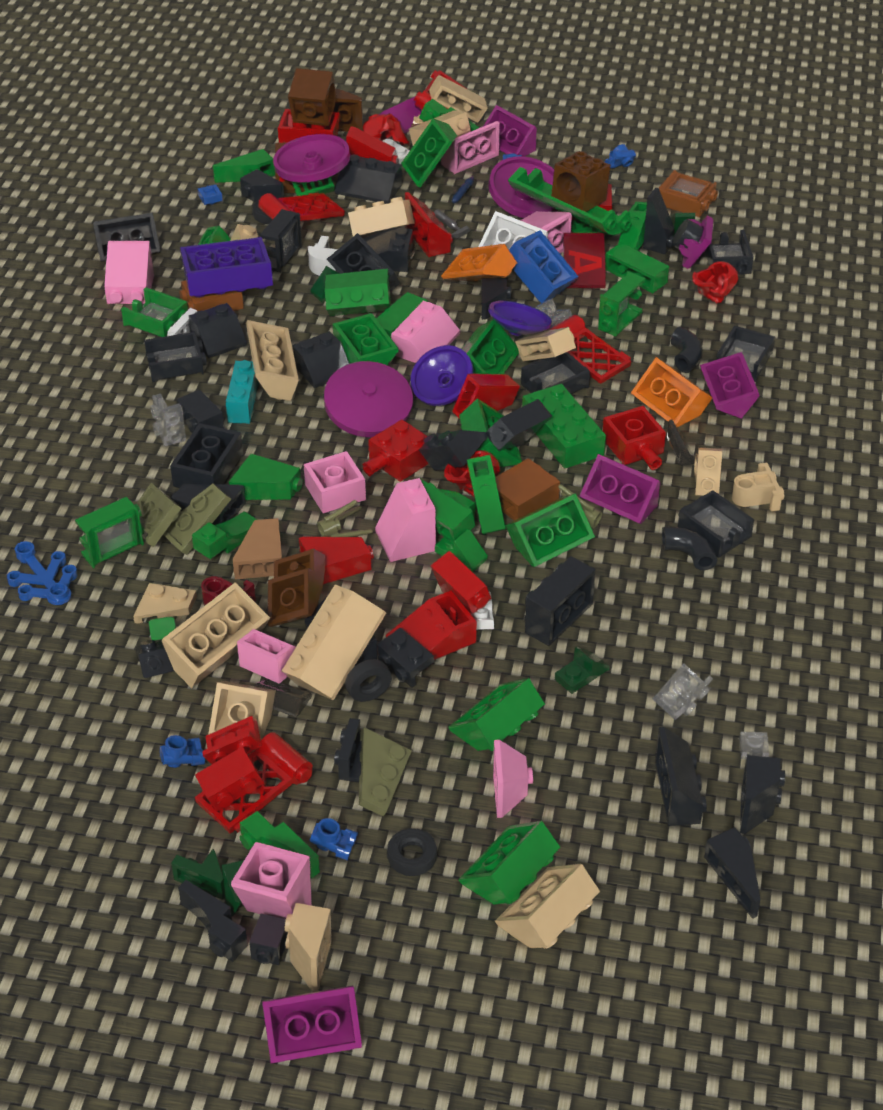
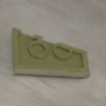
[138,483,181,547]
[163,484,231,555]
[359,727,412,817]

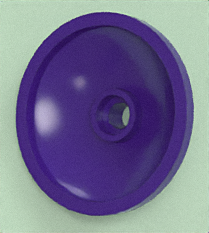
[488,301,552,336]
[410,345,473,406]

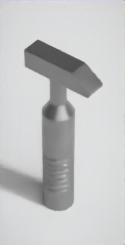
[434,209,470,238]

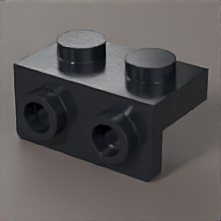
[377,628,434,688]
[135,640,174,678]
[334,718,362,783]

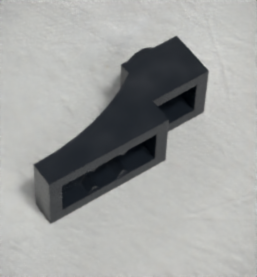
[178,880,248,962]

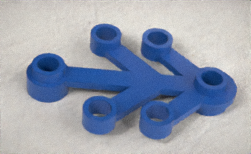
[7,541,78,605]

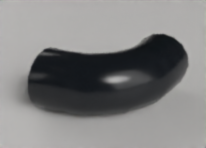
[671,326,703,373]
[662,526,718,570]

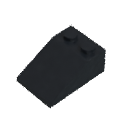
[364,227,413,272]

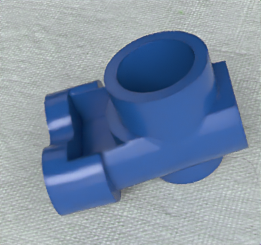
[604,144,636,169]
[160,735,205,768]
[310,818,358,861]

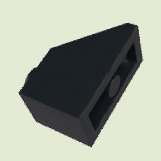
[240,169,284,202]
[481,278,511,320]

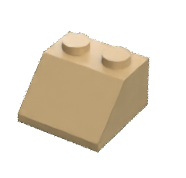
[208,681,276,740]
[285,903,331,992]

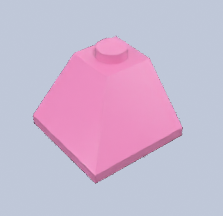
[493,740,533,818]

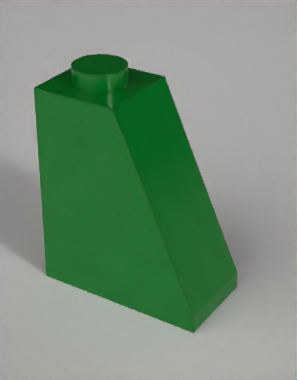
[229,454,303,500]

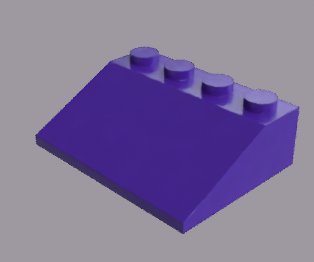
[180,237,273,297]

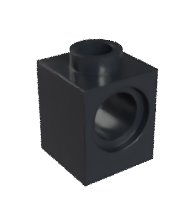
[249,914,288,965]

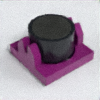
[672,215,714,269]

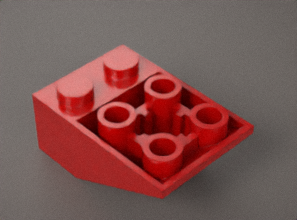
[386,590,477,660]

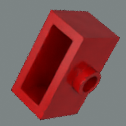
[195,746,264,812]

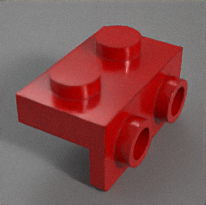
[202,716,262,764]

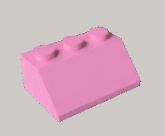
[441,121,499,174]
[391,301,460,363]

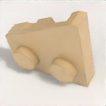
[133,583,197,623]

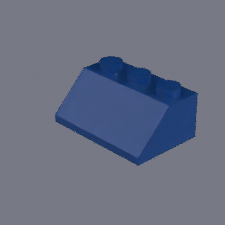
[509,230,579,304]

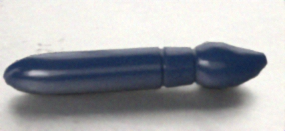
[452,177,474,203]

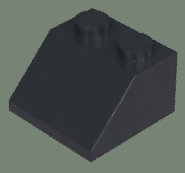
[189,303,247,358]
[292,331,349,389]
[419,430,488,471]
[740,755,785,834]

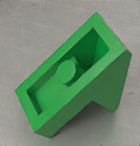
[435,529,488,572]

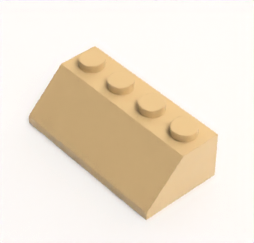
[246,320,299,401]
[162,582,270,688]
[282,585,386,700]

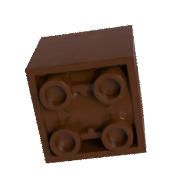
[288,68,337,126]
[551,151,610,212]

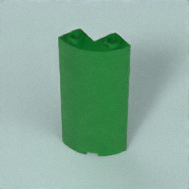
[508,167,631,235]

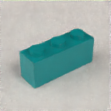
[226,360,259,424]

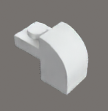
[308,236,338,276]

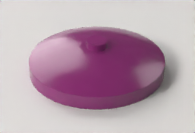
[273,134,350,182]
[488,156,558,218]
[324,361,413,437]

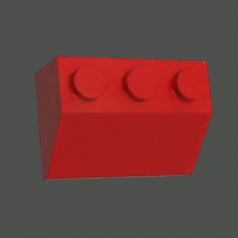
[278,109,340,143]
[404,192,453,257]

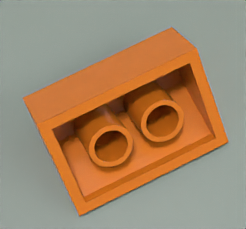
[441,244,517,281]
[631,357,712,428]

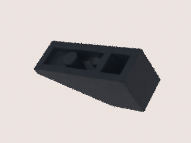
[643,188,674,254]
[704,827,761,919]

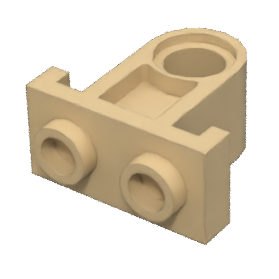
[694,448,722,495]
[732,463,784,511]

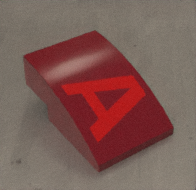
[563,233,606,288]

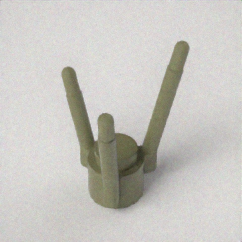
[558,484,602,529]
[317,500,373,537]

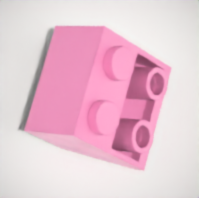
[237,629,296,683]

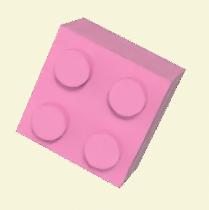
[304,451,366,513]

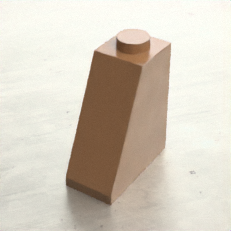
[233,518,282,579]

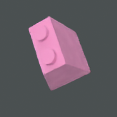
[520,211,572,253]
[104,241,154,304]
[375,478,436,562]
[231,842,312,919]

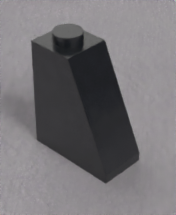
[486,399,553,451]
[171,484,246,525]

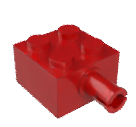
[603,406,666,470]
[362,419,429,482]

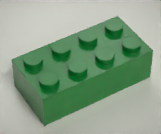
[522,384,606,469]

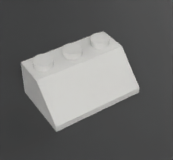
[478,211,548,250]

